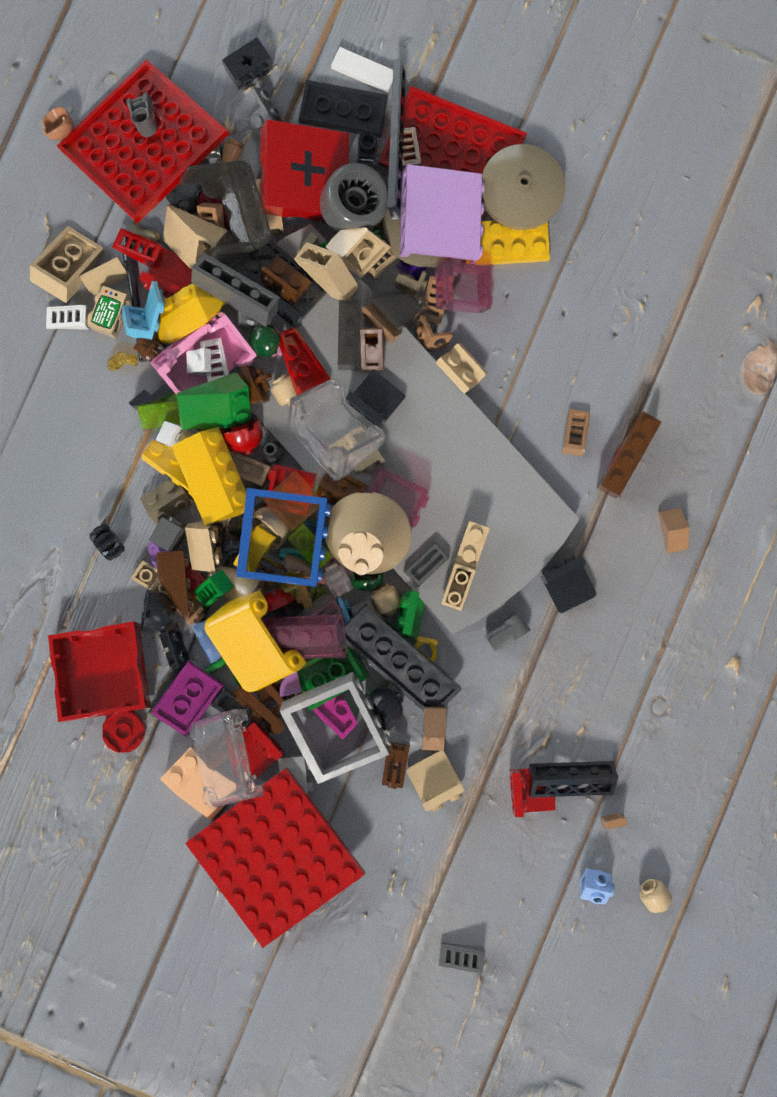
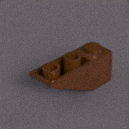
[156,551,192,618]

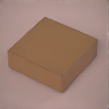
[600,813,627,829]

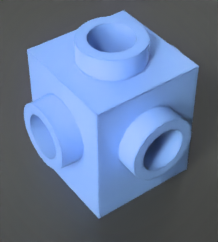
[580,868,615,904]

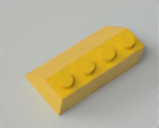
[172,427,246,526]

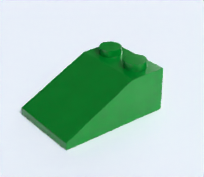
[176,372,251,430]
[298,642,371,711]

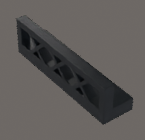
[528,761,619,798]

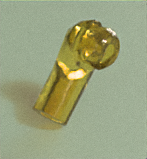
[106,352,139,371]

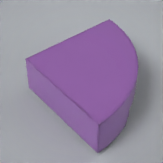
[148,541,170,569]
[280,671,302,697]

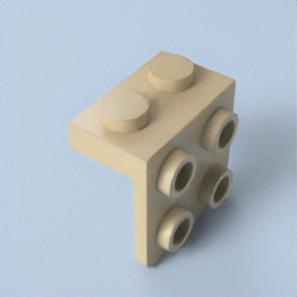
[407,751,465,812]

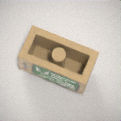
[87,286,131,339]

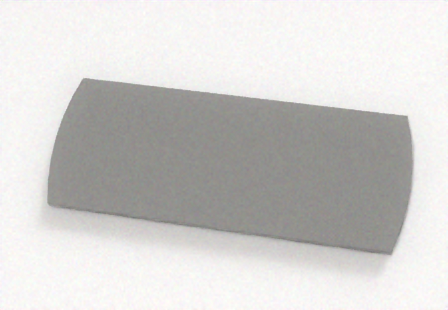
[220,224,580,634]

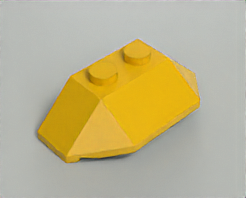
[156,284,226,343]

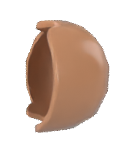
[41,106,73,141]

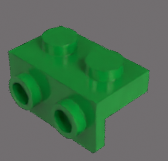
[396,591,424,638]

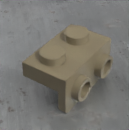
[140,478,193,524]

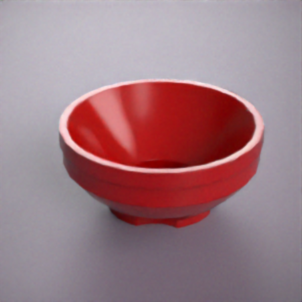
[263,588,295,613]

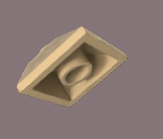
[326,227,391,278]

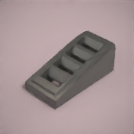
[439,943,485,974]

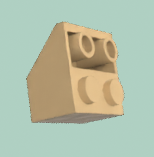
[185,522,223,572]

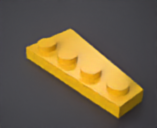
[142,439,193,497]

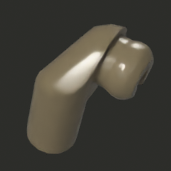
[129,221,160,242]

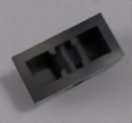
[222,37,273,90]

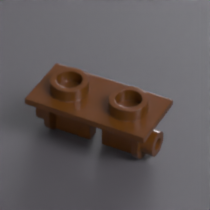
[382,742,410,789]

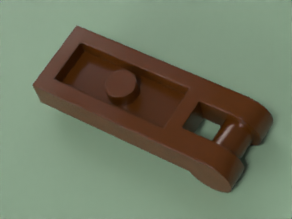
[233,686,284,734]

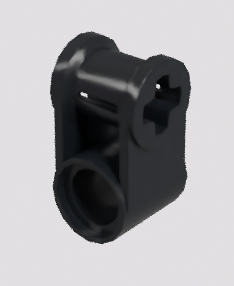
[356,130,378,172]

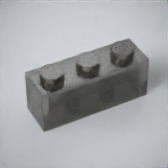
[337,300,361,370]

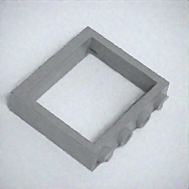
[280,672,391,784]

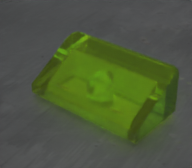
[137,401,180,430]

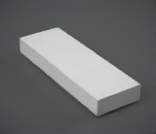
[331,47,393,93]

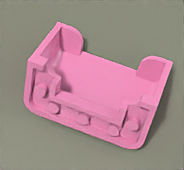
[151,312,257,394]

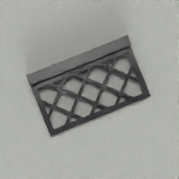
[230,235,327,328]

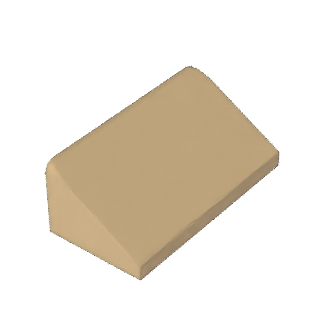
[79,257,128,295]

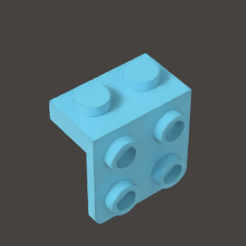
[122,281,164,340]

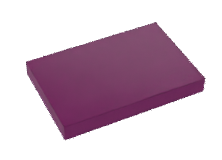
[150,660,224,737]

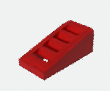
[112,228,162,268]

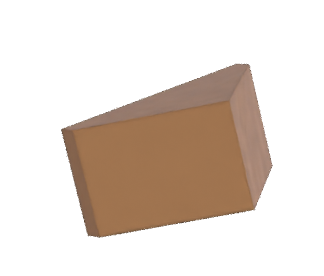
[658,508,690,554]

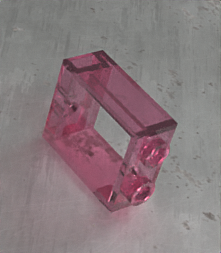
[435,261,493,314]
[369,468,430,528]

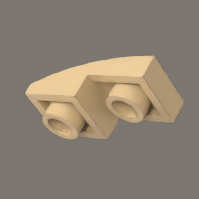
[130,560,170,598]

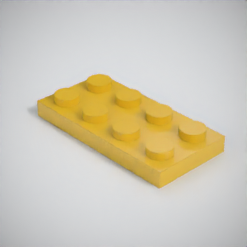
[465,221,550,266]

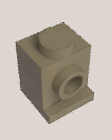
[350,443,385,475]

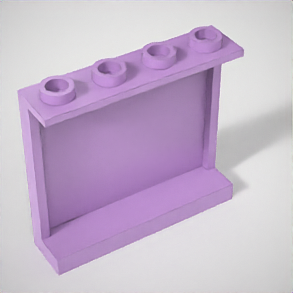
[399,164,484,264]

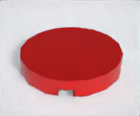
[102,711,146,753]

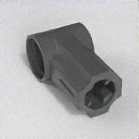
[485,612,531,651]

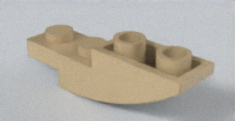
[441,520,490,611]

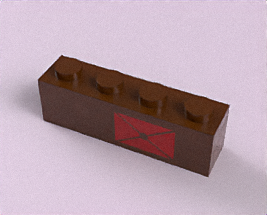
[597,411,662,498]

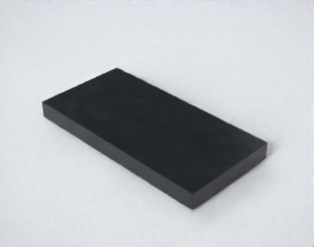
[298,80,388,138]

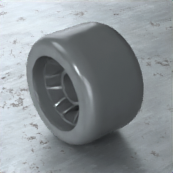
[320,163,388,233]

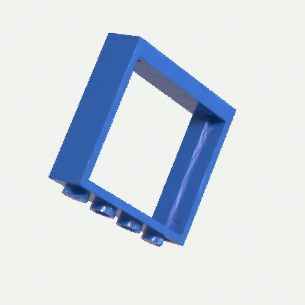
[236,488,331,587]

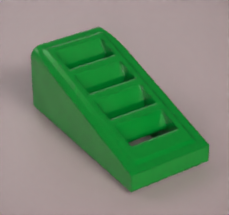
[193,570,234,609]

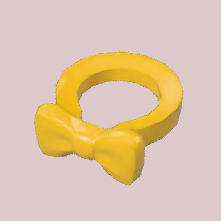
[414,635,438,662]

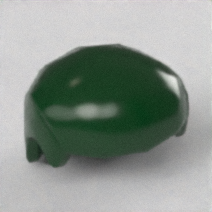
[249,324,280,357]
[351,571,383,592]

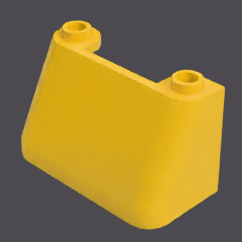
[205,590,307,692]

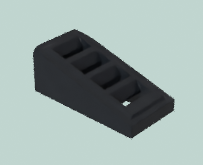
[211,686,254,729]

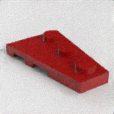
[279,327,331,397]

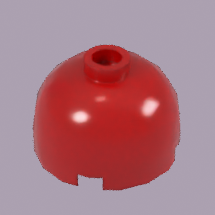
[220,417,263,455]

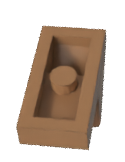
[422,707,446,751]

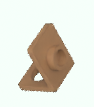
[415,315,453,350]

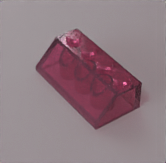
[260,615,348,659]

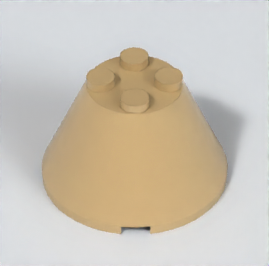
[325,492,411,575]

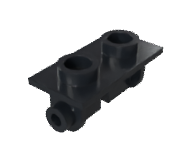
[159,624,189,670]

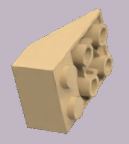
[163,204,227,269]

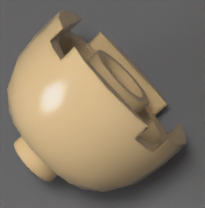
[252,507,290,550]

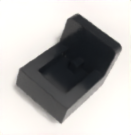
[221,525,242,557]

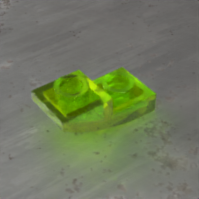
[286,523,333,569]

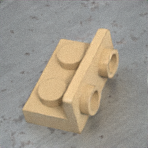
[435,343,487,394]

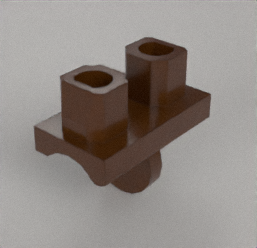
[133,335,167,362]
[238,364,273,405]
[257,681,295,719]

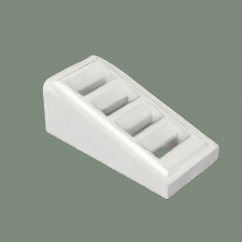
[46,305,90,330]
[199,338,229,382]

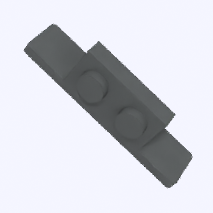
[246,87,283,143]

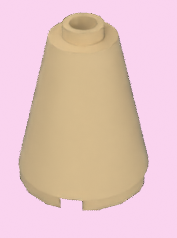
[208,565,270,601]

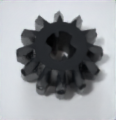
[89,523,125,561]

